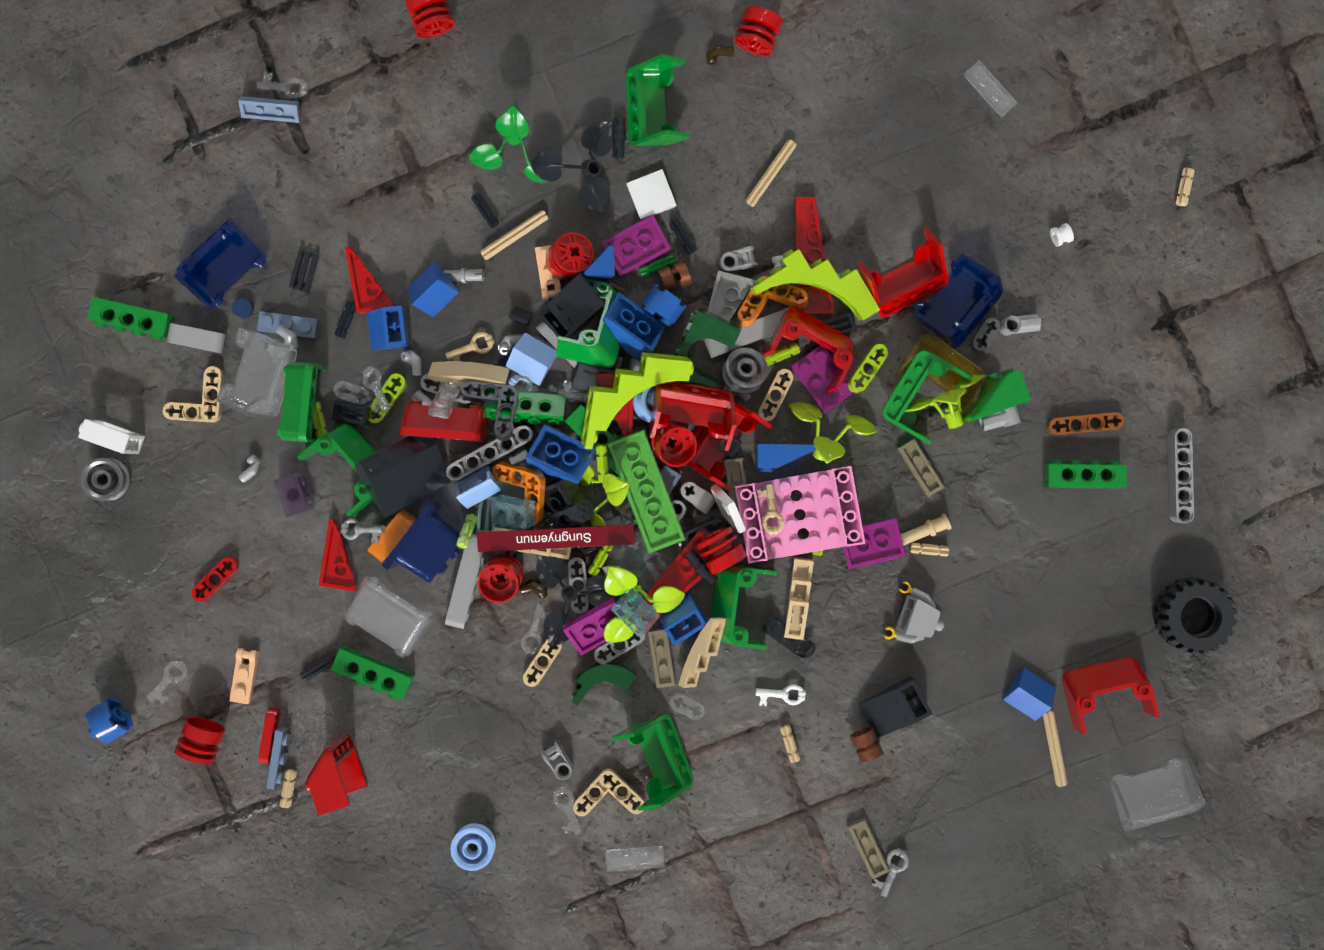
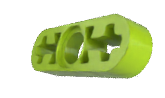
[847,344,888,393]
[368,373,407,424]

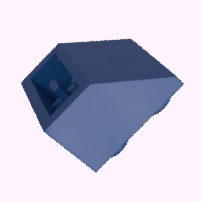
[367,305,411,351]
[659,591,708,646]

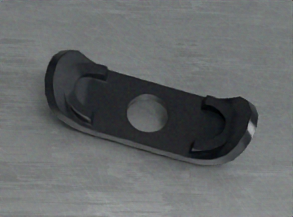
[543,500,594,529]
[676,515,729,549]
[763,615,815,659]

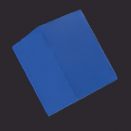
[582,245,615,281]
[408,262,460,317]
[1003,667,1056,721]

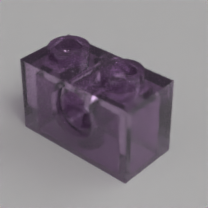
[274,473,314,517]

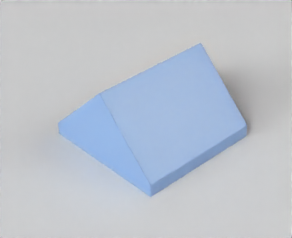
[506,333,556,386]
[455,465,501,509]

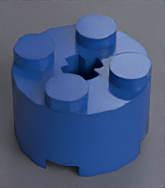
[641,284,686,327]
[84,697,133,744]

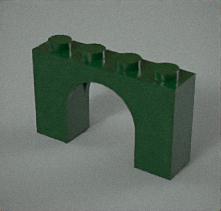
[674,308,742,388]

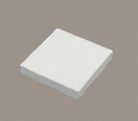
[626,169,676,220]
[711,484,746,534]

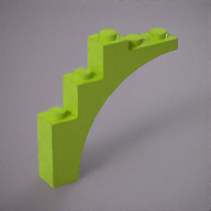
[750,249,880,321]

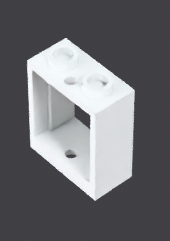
[78,419,145,454]

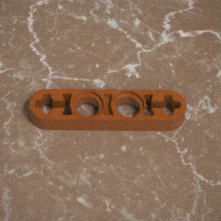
[1046,412,1124,435]

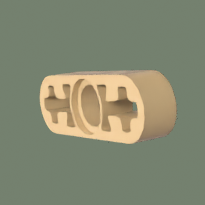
[758,369,793,421]
[523,639,563,687]

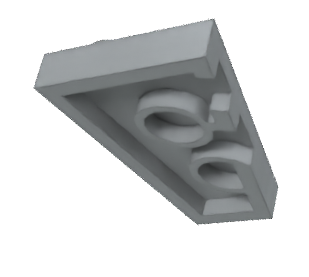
[708,270,756,321]

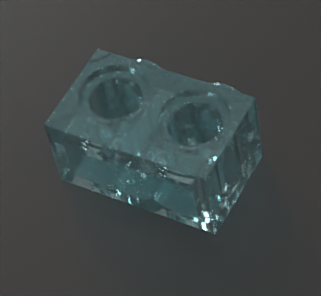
[491,495,535,530]
[611,588,660,637]

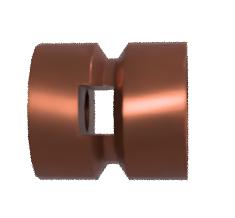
[658,260,692,292]
[850,727,884,763]

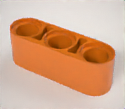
[367,509,419,563]

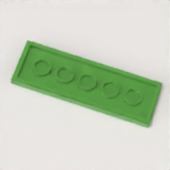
[607,430,686,553]

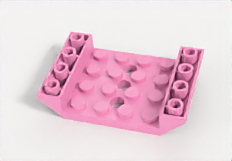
[735,466,865,563]

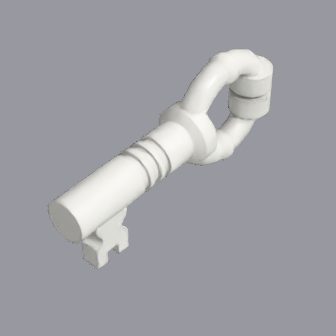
[756,684,806,706]

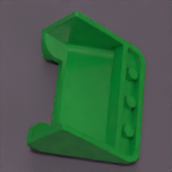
[961,368,1031,422]

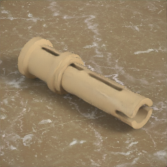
[901,513,951,545]

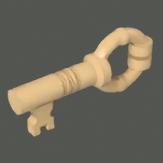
[445,332,495,362]
[756,484,785,535]

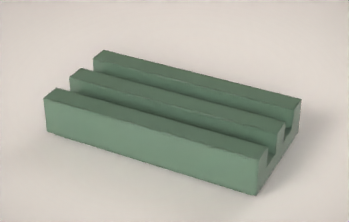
[476,496,500,533]

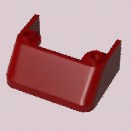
[857,226,948,317]
[762,307,854,393]
[650,381,736,451]
[400,400,488,442]
[686,402,772,492]
[1062,657,1160,734]
[305,733,368,816]

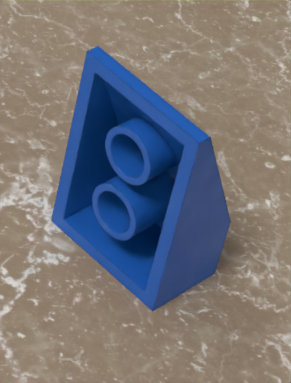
[603,292,666,362]
[526,424,596,484]
[755,444,816,472]

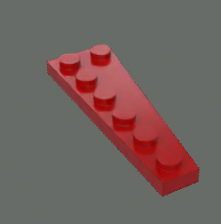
[795,197,834,315]
[628,527,712,632]

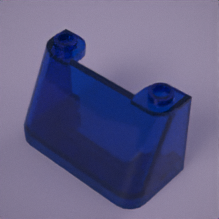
[174,218,267,310]
[913,253,1003,349]

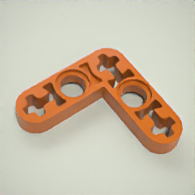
[738,276,808,327]
[492,461,545,526]

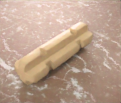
[1175,168,1195,206]
[910,543,949,557]
[780,724,800,763]
[280,769,297,808]

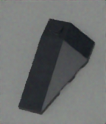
[535,478,599,553]

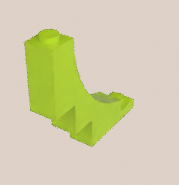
[581,352,694,449]

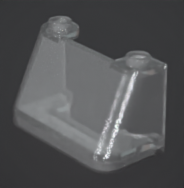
[216,327,297,419]
[344,574,436,657]
[1110,758,1206,832]

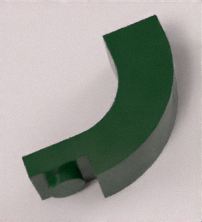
[571,662,637,706]

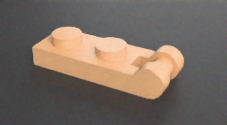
[535,245,561,301]
[230,648,259,704]

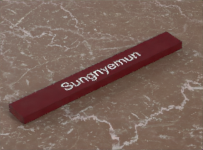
[477,525,635,552]

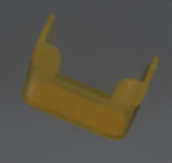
[894,332,985,417]

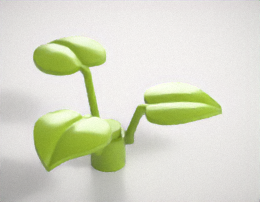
[903,375,986,429]
[788,402,877,464]
[580,464,630,527]
[604,566,685,643]

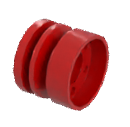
[405,0,455,38]
[734,6,783,56]
[545,232,594,281]
[647,420,697,467]
[696,526,747,575]
[477,554,523,603]
[174,717,226,764]

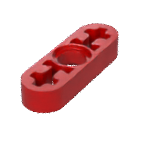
[191,557,239,602]
[258,707,280,764]

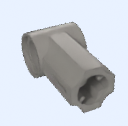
[999,314,1041,336]
[979,406,1021,431]

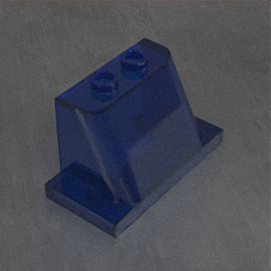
[381,502,461,584]

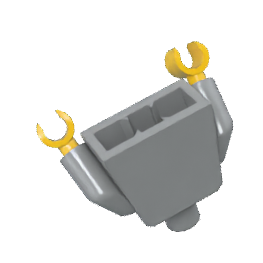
[884,582,944,643]

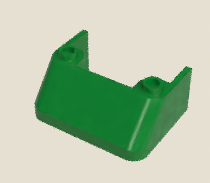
[625,54,690,146]
[556,278,621,368]
[882,350,973,445]
[277,362,329,443]
[297,423,377,517]
[710,564,777,650]
[611,714,694,811]

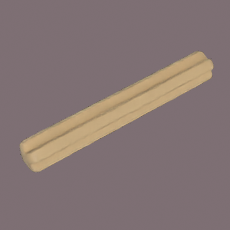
[746,139,797,207]
[480,210,548,260]
[1043,710,1067,787]

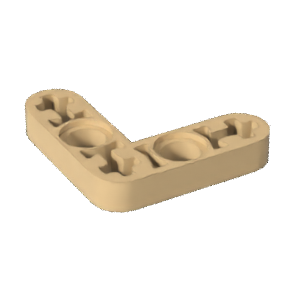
[163,366,224,423]
[573,769,645,816]

